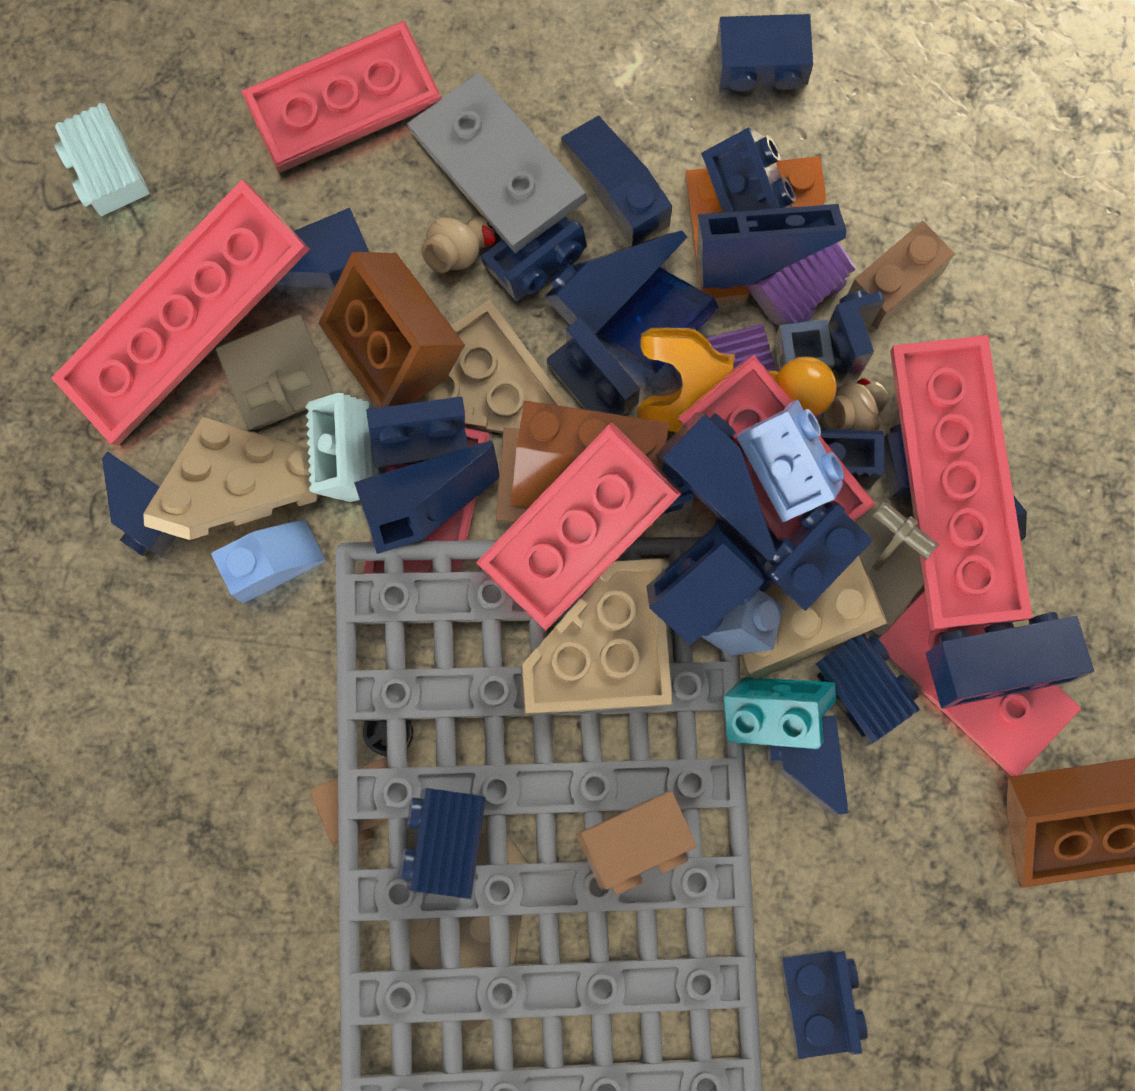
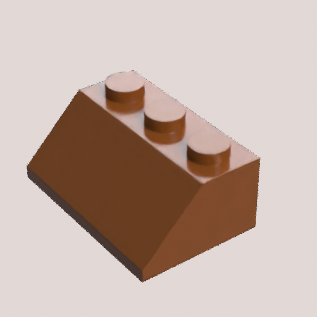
[318,252,465,408]
[511,400,669,529]
[1006,758,1135,888]

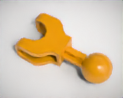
[637,328,837,432]

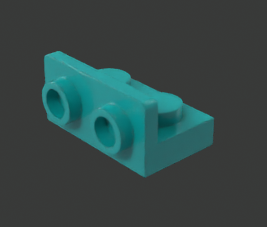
[724,677,836,749]

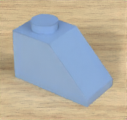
[211,519,326,603]

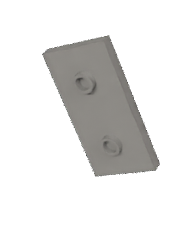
[407,72,587,253]

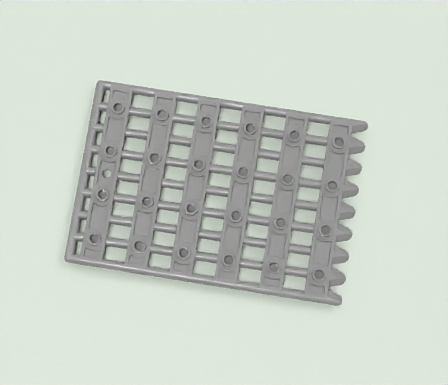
[336,537,763,1091]

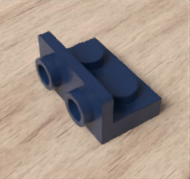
[701,127,796,212]
[547,318,640,415]
[366,396,468,468]
[761,500,873,611]
[780,948,868,1059]

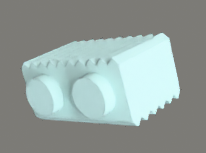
[54,103,150,216]
[305,393,380,502]

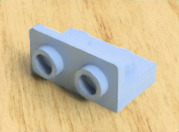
[736,400,844,522]

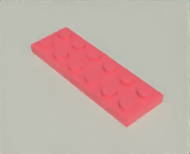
[51,180,310,445]
[890,335,1033,631]

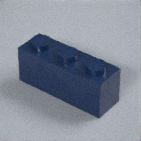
[925,612,1095,709]

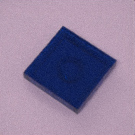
[596,267,720,373]

